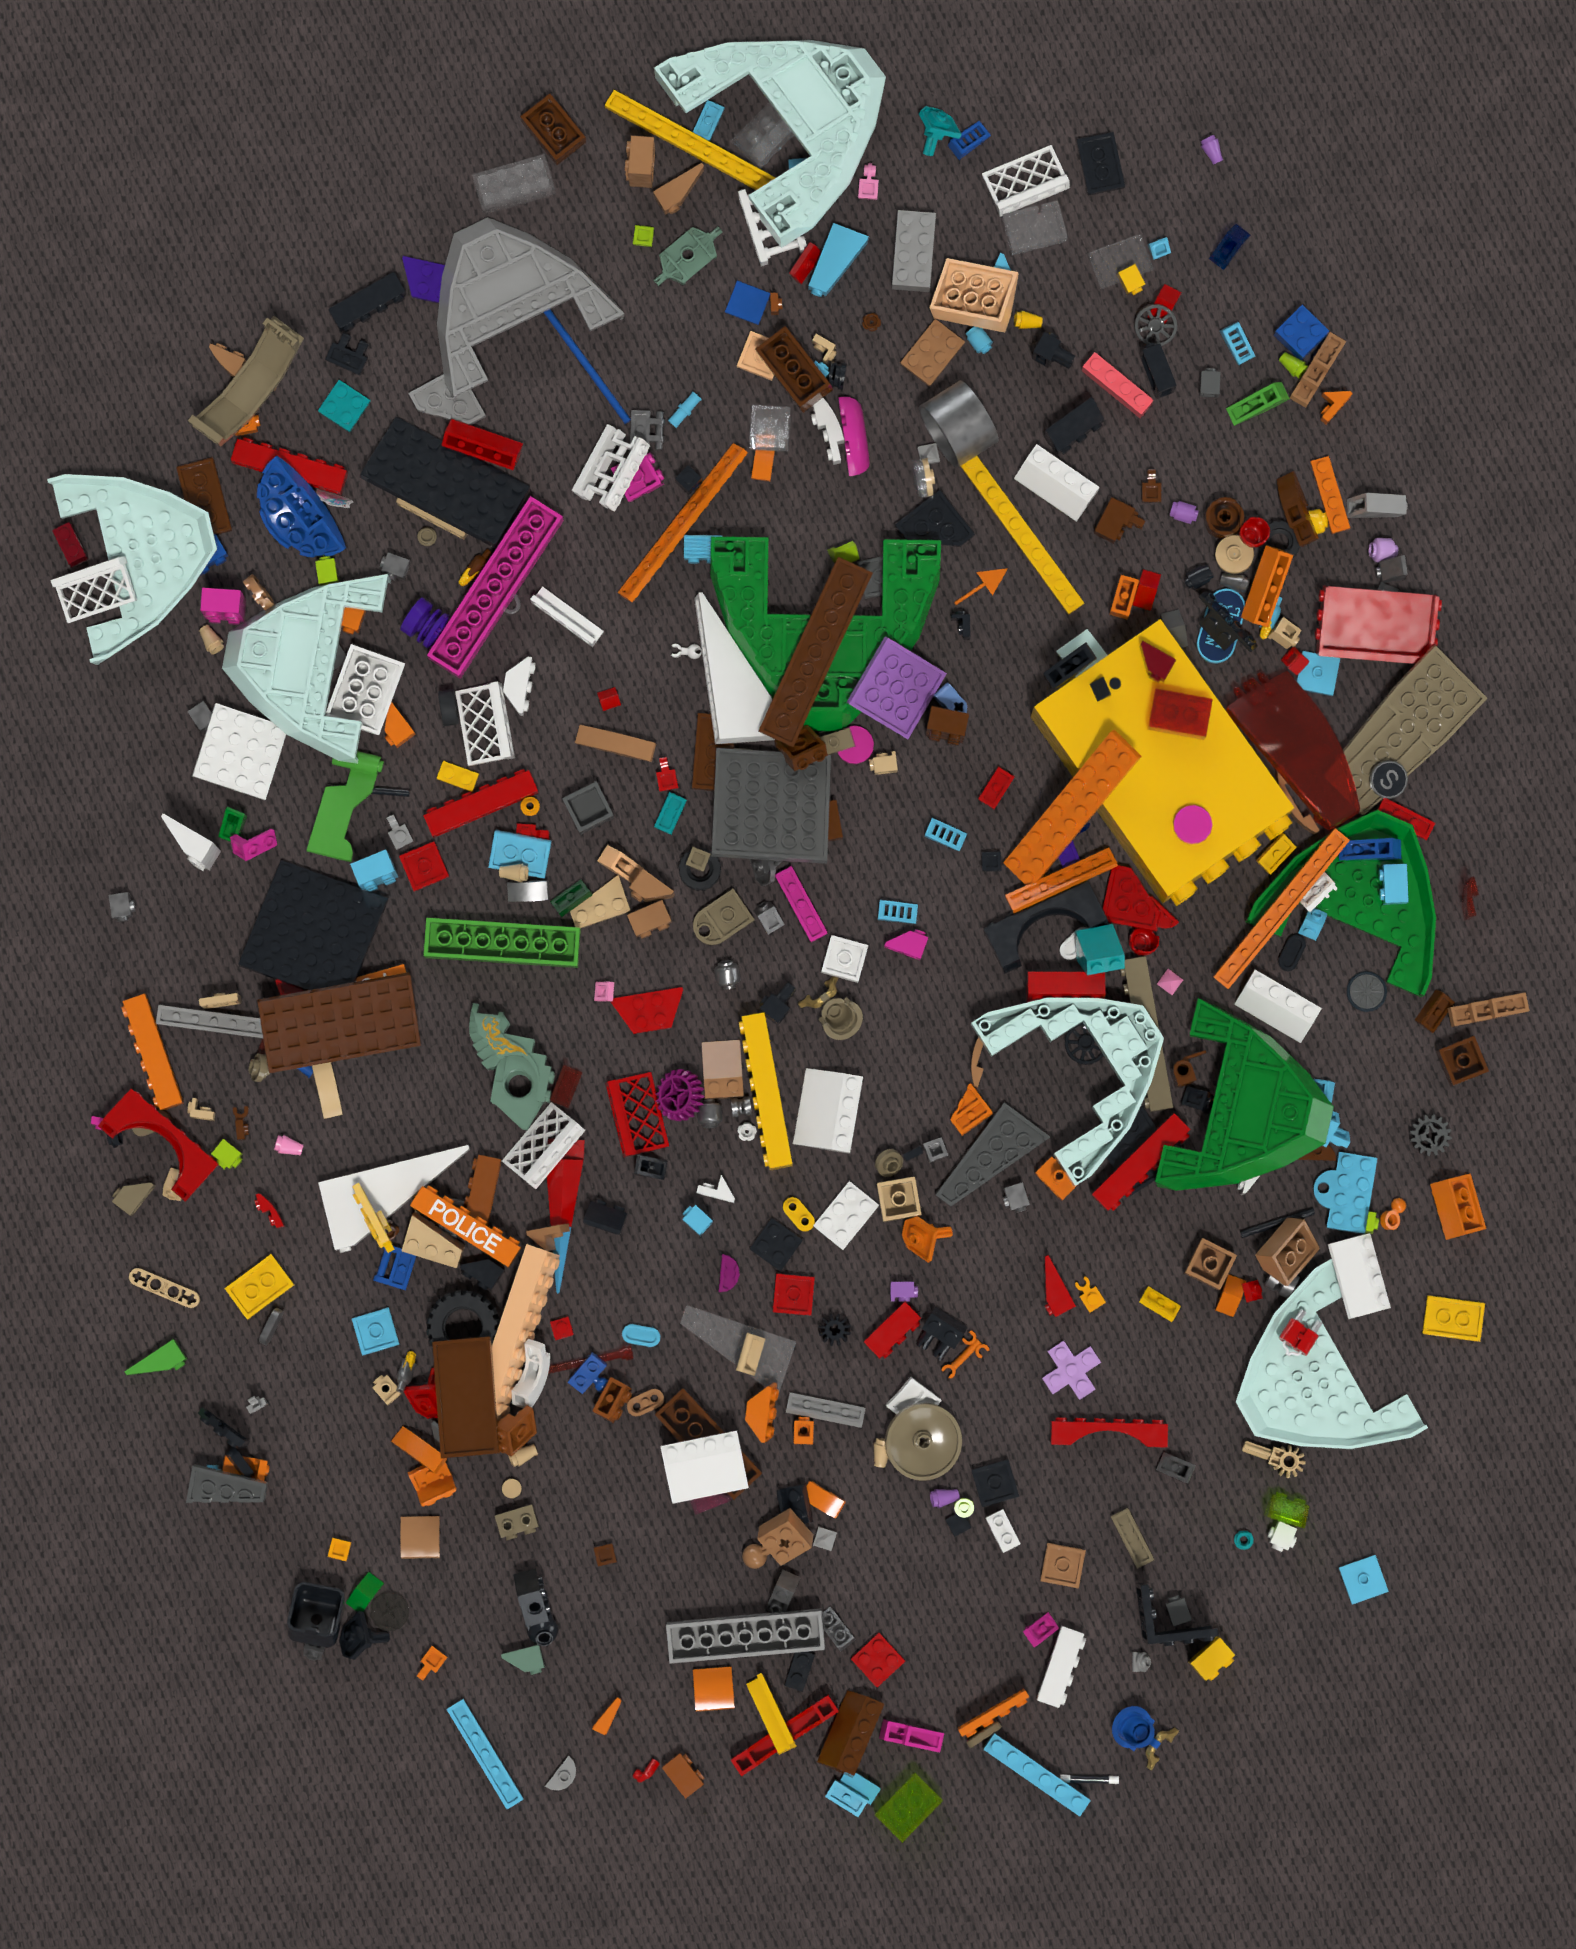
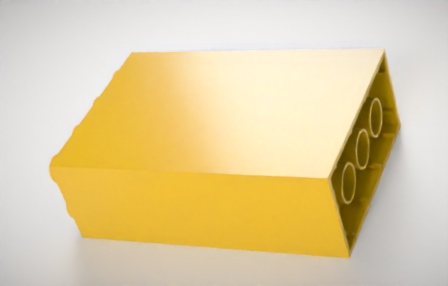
[1031,619,1295,906]

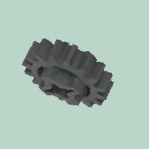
[1409,1115,1452,1156]

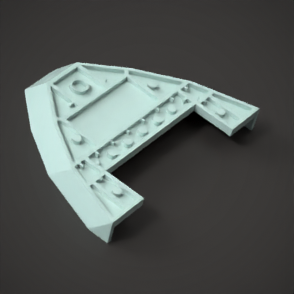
[47,474,217,665]
[222,574,391,764]
[1236,1259,1428,1449]

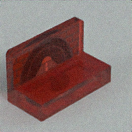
[550,1065,582,1109]

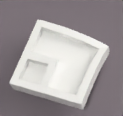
[886,1377,942,1414]

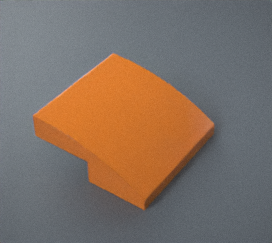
[693,1667,735,1712]

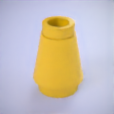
[1014,310,1043,329]

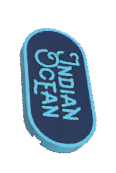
[1197,589,1245,664]

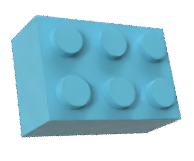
[350,850,399,892]

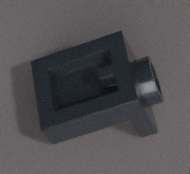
[951,611,970,640]
[1181,1086,1214,1113]

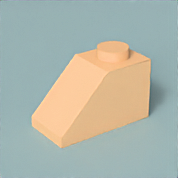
[598,845,644,883]

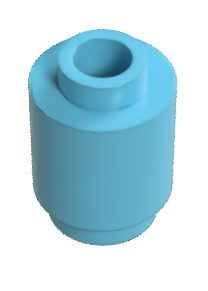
[966,327,993,354]

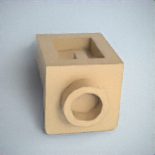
[812,334,837,364]
[187,1098,216,1121]

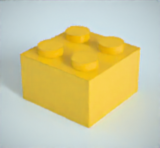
[1188,1636,1235,1681]

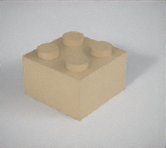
[876,1177,922,1222]

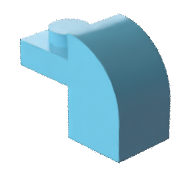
[1323,1111,1350,1148]

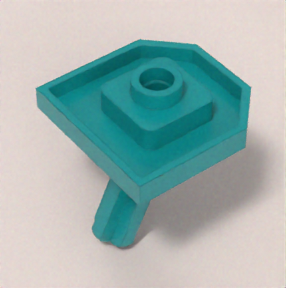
[919,106,962,156]

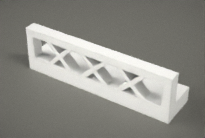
[530,587,604,647]

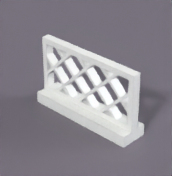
[982,145,1070,217]
[51,556,137,623]
[455,681,515,766]
[502,1102,585,1189]

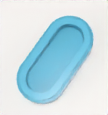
[622,1324,660,1347]

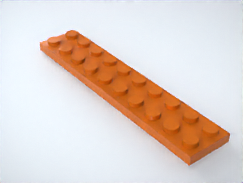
[1003,730,1142,885]

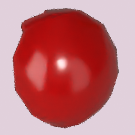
[1239,517,1270,548]
[1129,928,1159,956]

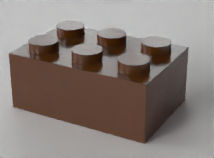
[520,94,586,165]
[926,706,969,746]

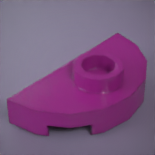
[719,1254,740,1292]

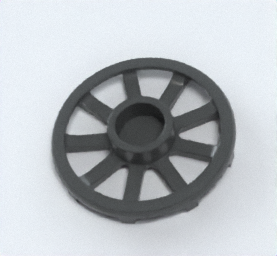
[1135,304,1177,346]

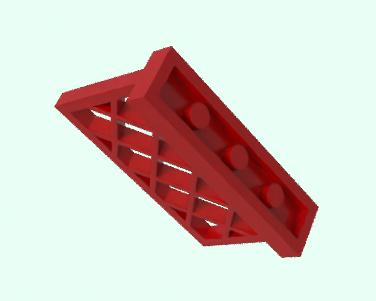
[605,1072,669,1158]

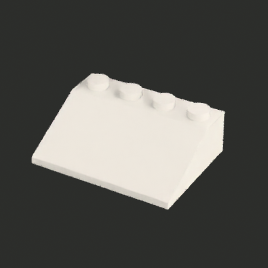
[325,644,405,735]
[161,814,221,871]
[793,1068,863,1154]
[660,1431,749,1504]

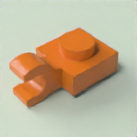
[417,1646,448,1680]

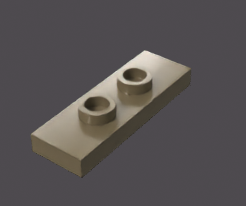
[820,728,856,755]
[1110,1508,1154,1569]

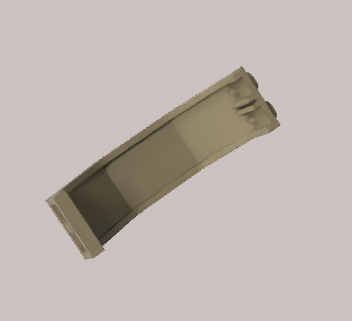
[188,316,304,447]

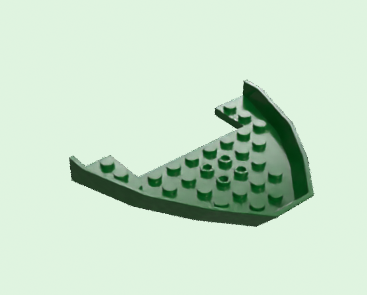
[1245,810,1436,997]
[1155,998,1334,1191]

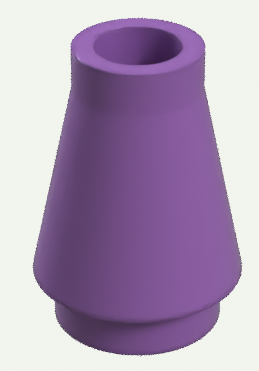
[1200,135,1223,164]
[930,1489,960,1508]

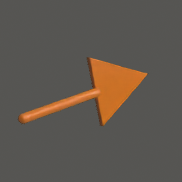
[954,568,1008,605]

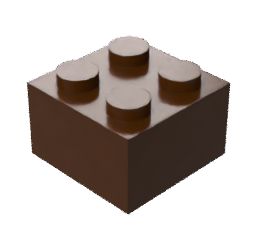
[1436,1036,1489,1087]

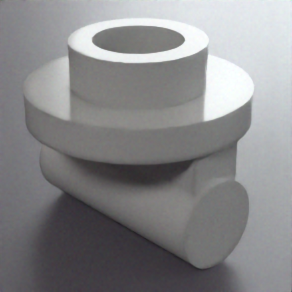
[1132,1652,1151,1672]

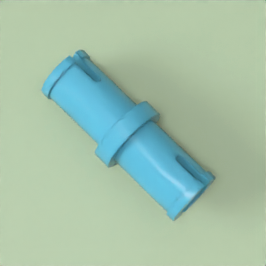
[668,392,702,428]

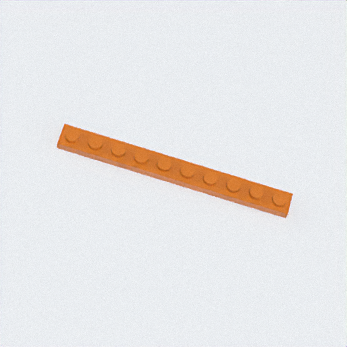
[618,443,748,602]
[1213,828,1350,989]

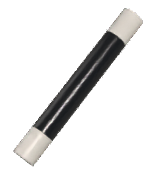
[1060,1775,1119,1784]

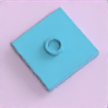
[1295,651,1340,696]
[1339,1555,1389,1605]

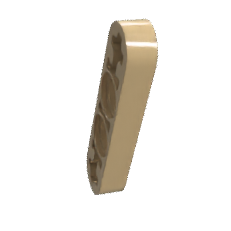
[129,1268,200,1308]

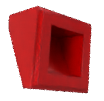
[1281,647,1309,675]

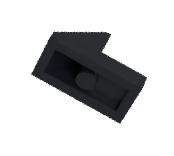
[1090,677,1121,702]

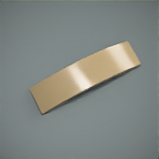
[312,1062,343,1119]

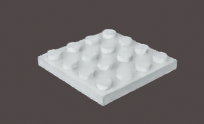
[192,703,286,800]

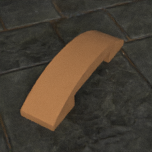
[1276,765,1320,835]
[971,1037,983,1088]

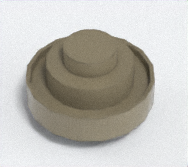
[249,1054,270,1082]
[875,1149,903,1177]

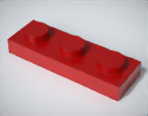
[1378,798,1435,841]

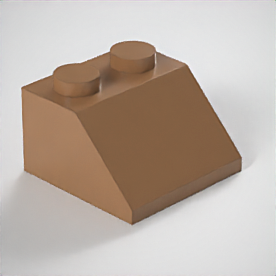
[629,869,675,902]

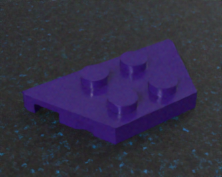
[402,256,445,303]

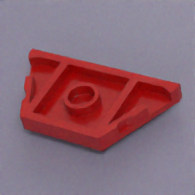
[611,987,683,1034]

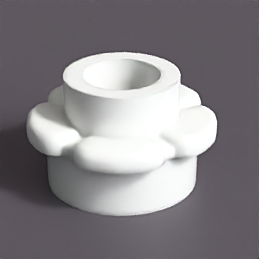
[738,1122,757,1141]

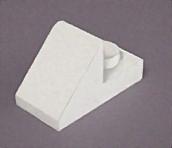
[697,1175,735,1203]

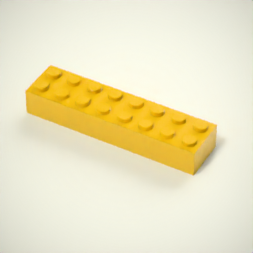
[739,1012,792,1170]

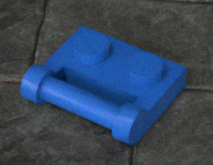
[373,1246,417,1290]

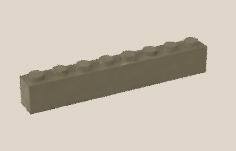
[1120,956,1173,1112]

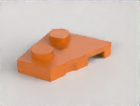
[950,1083,993,1136]

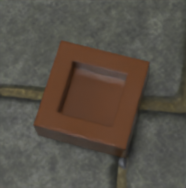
[594,1543,617,1567]

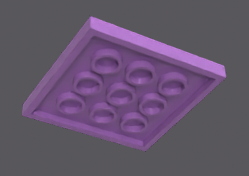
[846,636,947,739]

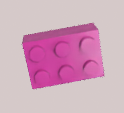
[200,588,246,625]

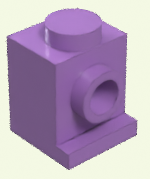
[890,1282,918,1302]

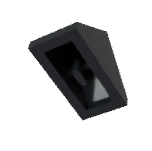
[634,1155,668,1180]

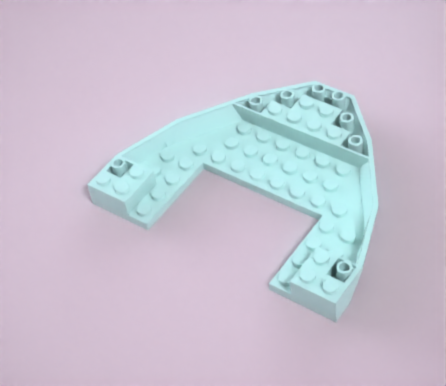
[654,40,886,248]

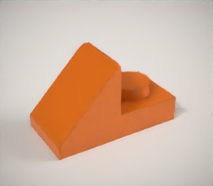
[1321,391,1353,425]

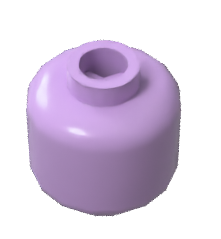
[1368,538,1398,562]

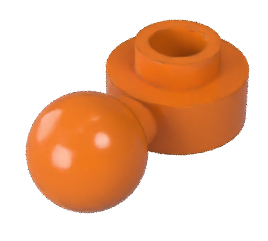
[1380,1198,1406,1230]

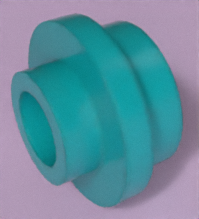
[1234,1530,1254,1550]

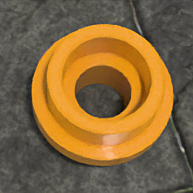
[521,797,540,816]

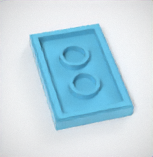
[488,830,552,879]

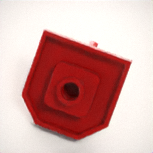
[404,1368,438,1419]

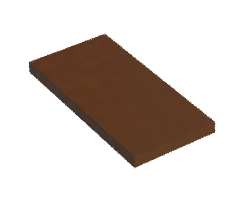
[432,1337,500,1459]

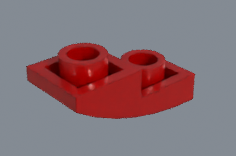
[254,1193,285,1229]

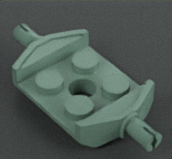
[653,226,723,286]

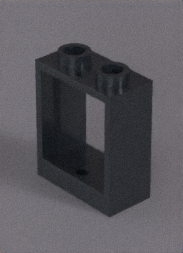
[1140,343,1177,399]

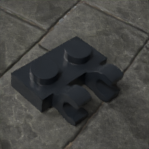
[325,332,369,376]

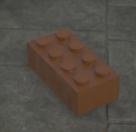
[755,326,833,412]

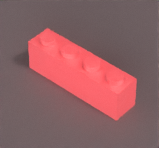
[1082,352,1153,418]

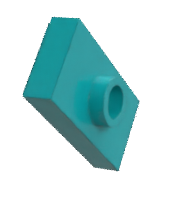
[654,792,687,835]

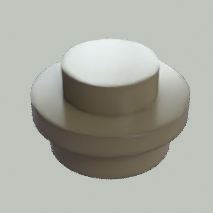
[418,527,437,546]

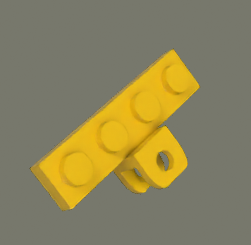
[352,1182,394,1253]

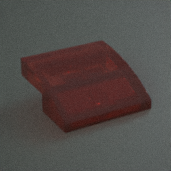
[1462,876,1479,921]

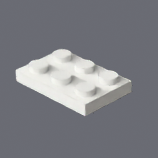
[813,1181,879,1250]

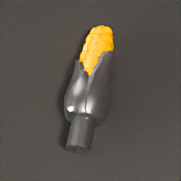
[396,1351,417,1393]

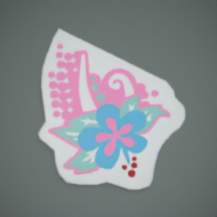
[316,489,353,508]

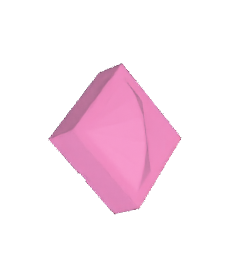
[594,982,614,1002]

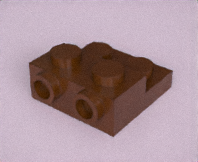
[774,725,828,771]

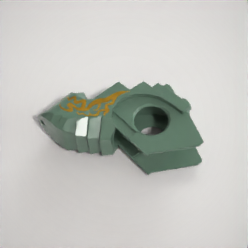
[469,1003,555,1130]

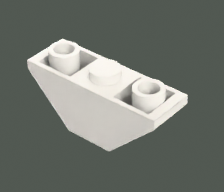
[503,657,535,716]

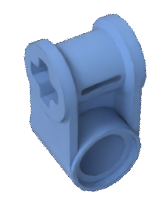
[933,682,967,713]

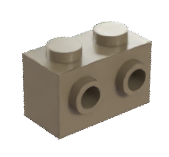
[495,1504,539,1541]

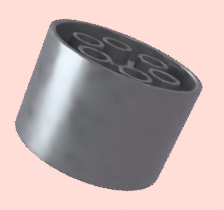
[919,380,999,468]

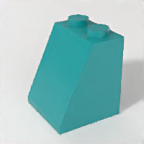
[1076,924,1125,975]

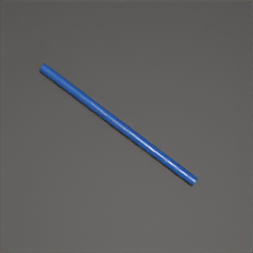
[543,309,631,424]

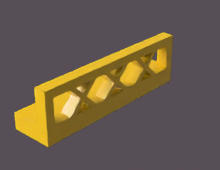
[746,1673,797,1755]

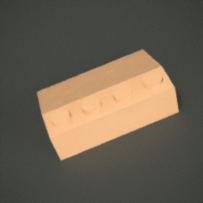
[930,258,1019,333]

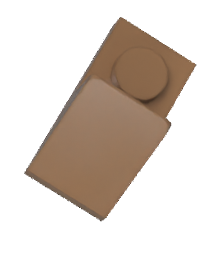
[526,1224,570,1251]

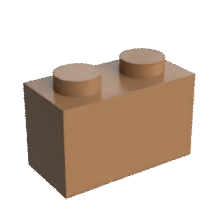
[627,900,672,939]

